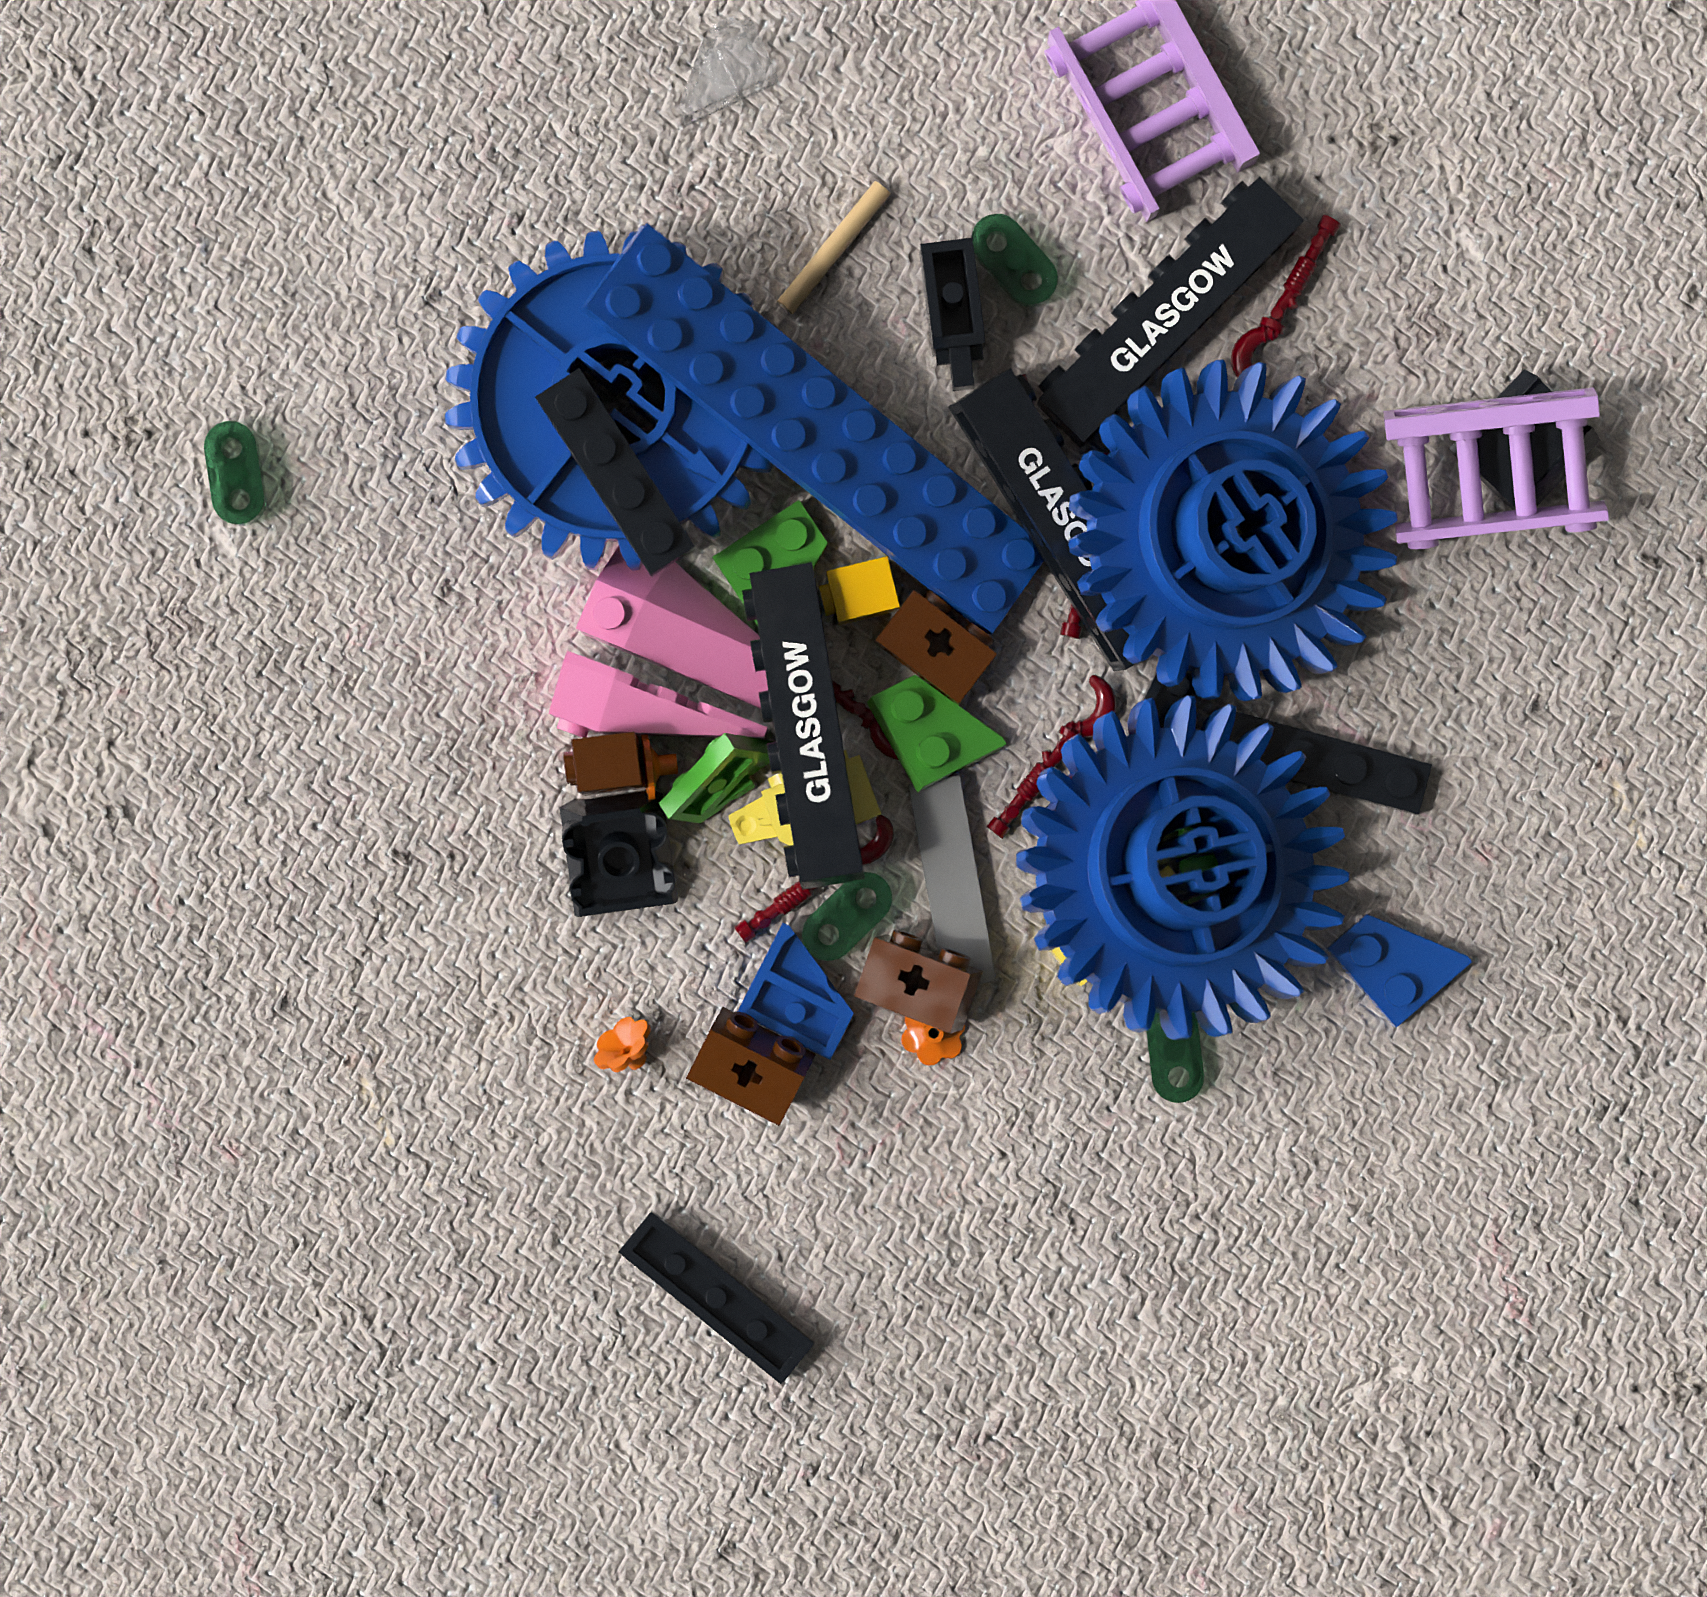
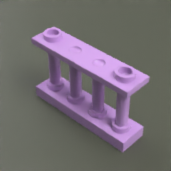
[1044,0,1260,222]
[1383,387,1609,549]

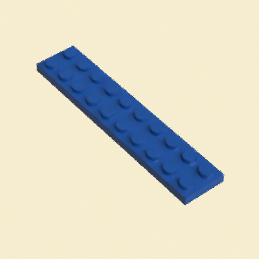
[580,223,1044,634]

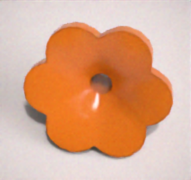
[641,734,678,800]
[901,1016,965,1066]
[594,1017,651,1073]

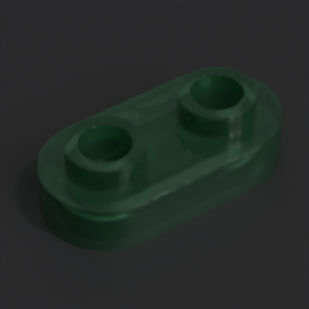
[971,214,1058,307]
[204,421,267,526]
[802,872,892,961]
[1145,1013,1204,1103]

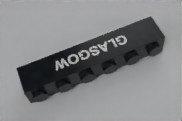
[1037,176,1304,448]
[948,368,1136,672]
[742,562,865,890]

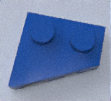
[1326,914,1472,1028]
[737,923,854,1060]

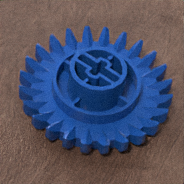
[445,230,773,571]
[1068,359,1398,702]
[1016,696,1349,1040]

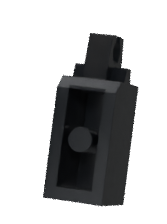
[919,237,985,392]

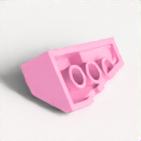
[576,546,768,709]
[549,651,769,740]

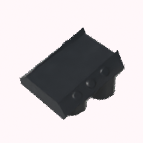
[1448,369,1601,510]
[559,789,678,917]

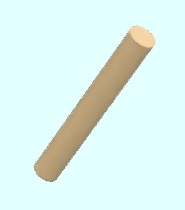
[777,181,891,314]

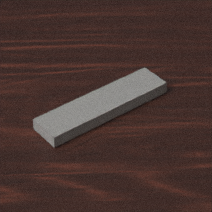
[908,775,996,984]

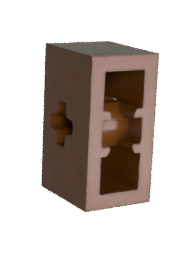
[875,590,997,705]
[563,732,646,796]
[854,929,983,1033]
[686,1007,816,1126]

